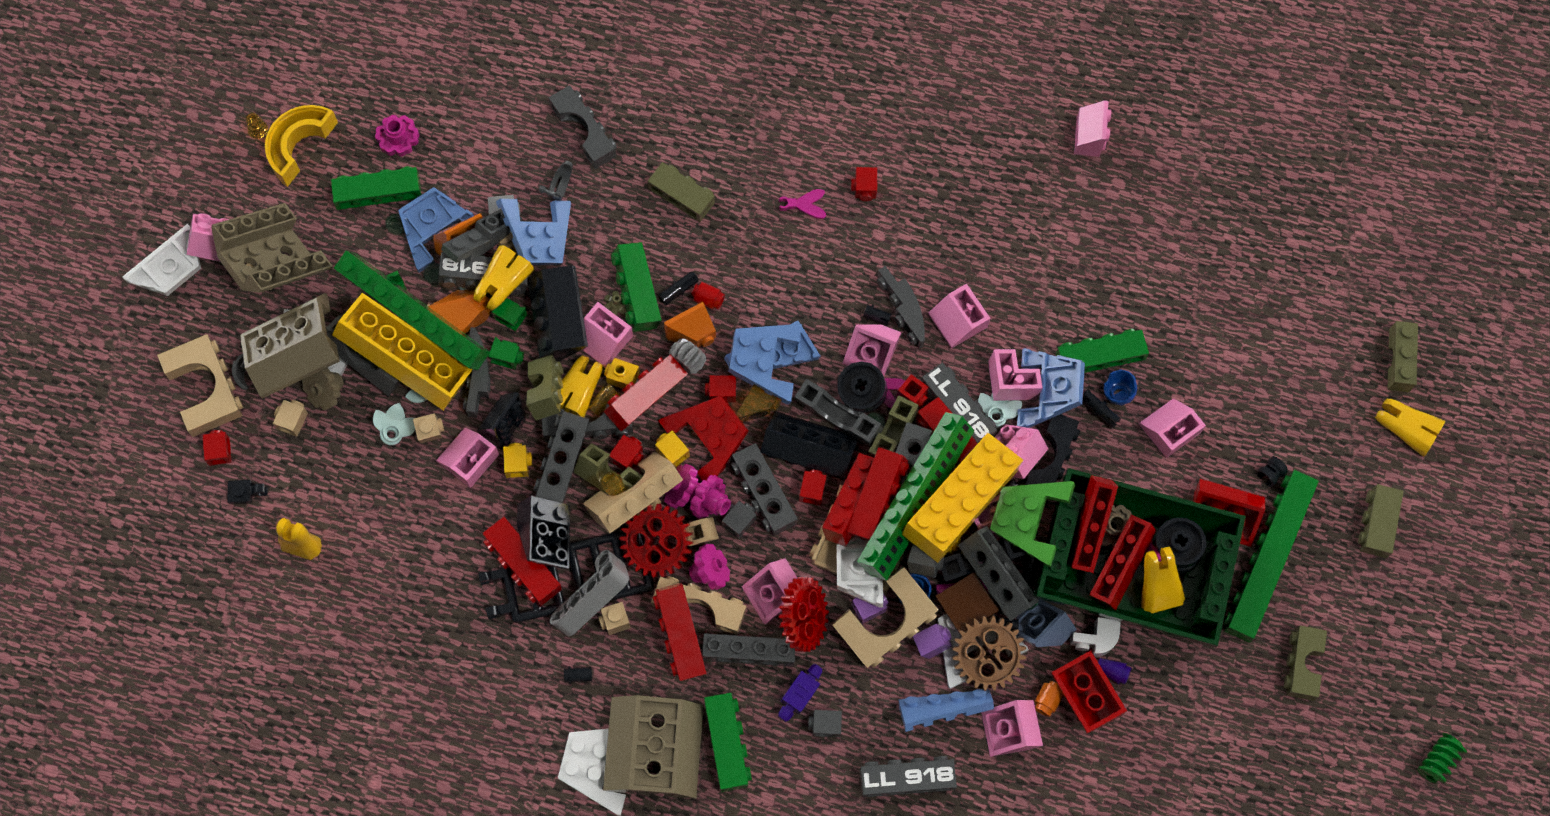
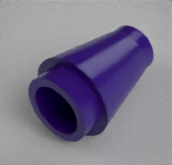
[1098,658,1132,685]

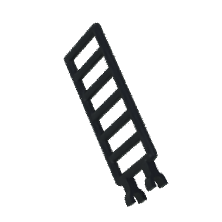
[478,531,654,623]

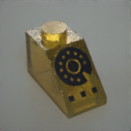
[737,384,782,422]

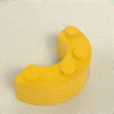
[265,105,338,187]

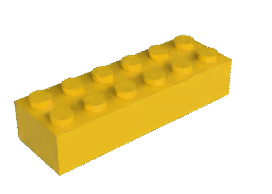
[332,293,473,411]
[902,433,1023,563]

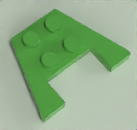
[990,481,1075,567]

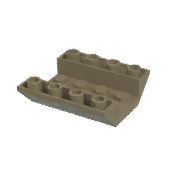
[211,203,333,293]
[240,293,340,399]
[603,695,704,799]

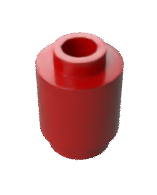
[692,282,725,310]

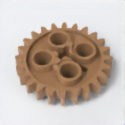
[951,615,1027,691]

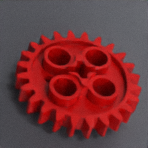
[620,504,694,578]
[779,577,829,652]

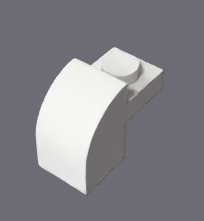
[1070,617,1121,657]

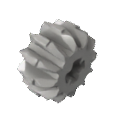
[669,338,707,374]

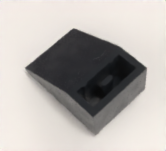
[477,392,526,450]
[517,496,570,570]

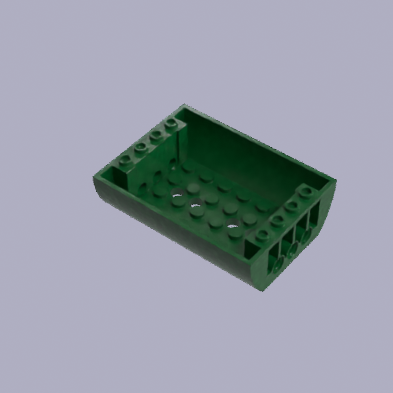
[1034,468,1246,647]

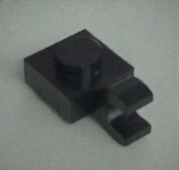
[227,480,268,504]

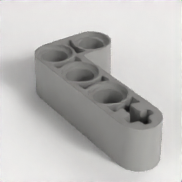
[550,550,629,636]

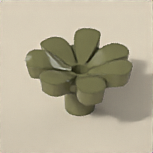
[604,291,626,316]

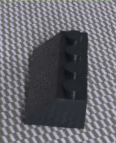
[528,265,588,361]
[760,411,858,479]

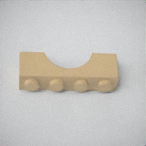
[651,576,746,635]

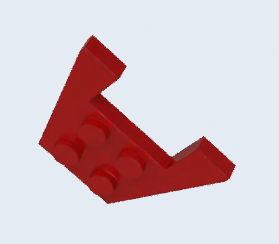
[658,396,749,481]

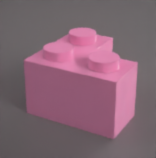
[988,349,1043,401]

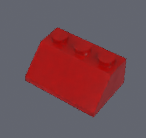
[1192,479,1265,547]
[1051,651,1127,734]

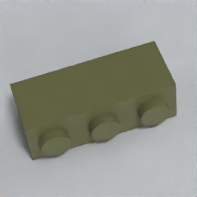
[647,162,715,222]
[1358,484,1404,558]

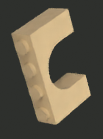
[157,334,244,437]
[583,452,683,533]
[832,566,938,668]

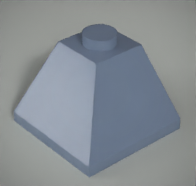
[1016,599,1076,647]

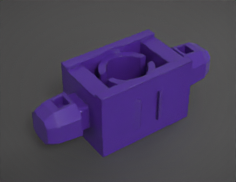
[778,664,822,722]

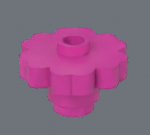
[375,115,419,157]
[664,464,700,509]
[690,475,731,519]
[689,544,730,590]

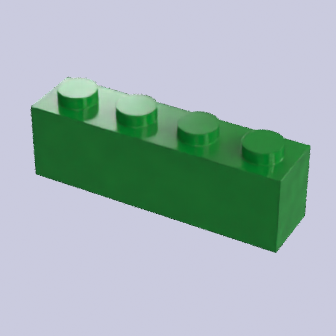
[331,166,422,210]
[611,242,662,332]
[1055,329,1149,373]
[704,692,752,792]

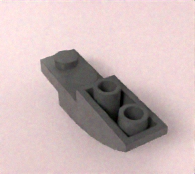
[441,209,522,263]
[877,266,925,349]
[463,327,490,418]

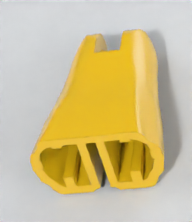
[473,245,534,311]
[560,355,603,417]
[1375,399,1445,457]
[276,518,322,560]
[1141,547,1185,613]

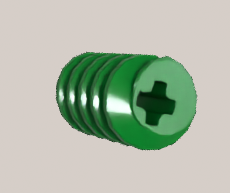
[1417,732,1467,784]

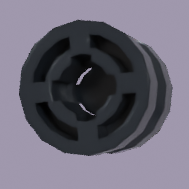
[1256,456,1288,487]

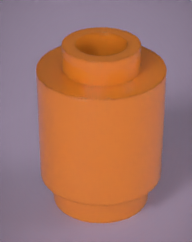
[1034,681,1064,717]

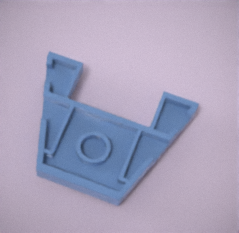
[398,187,474,273]
[496,199,571,265]
[728,324,802,405]
[1017,348,1085,428]

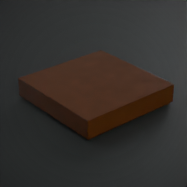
[936,572,999,635]

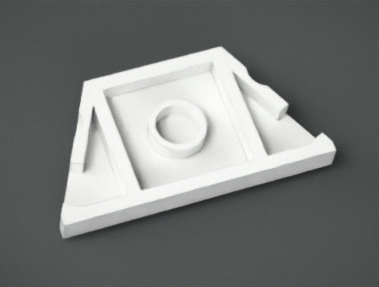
[123,224,201,296]
[837,537,883,607]

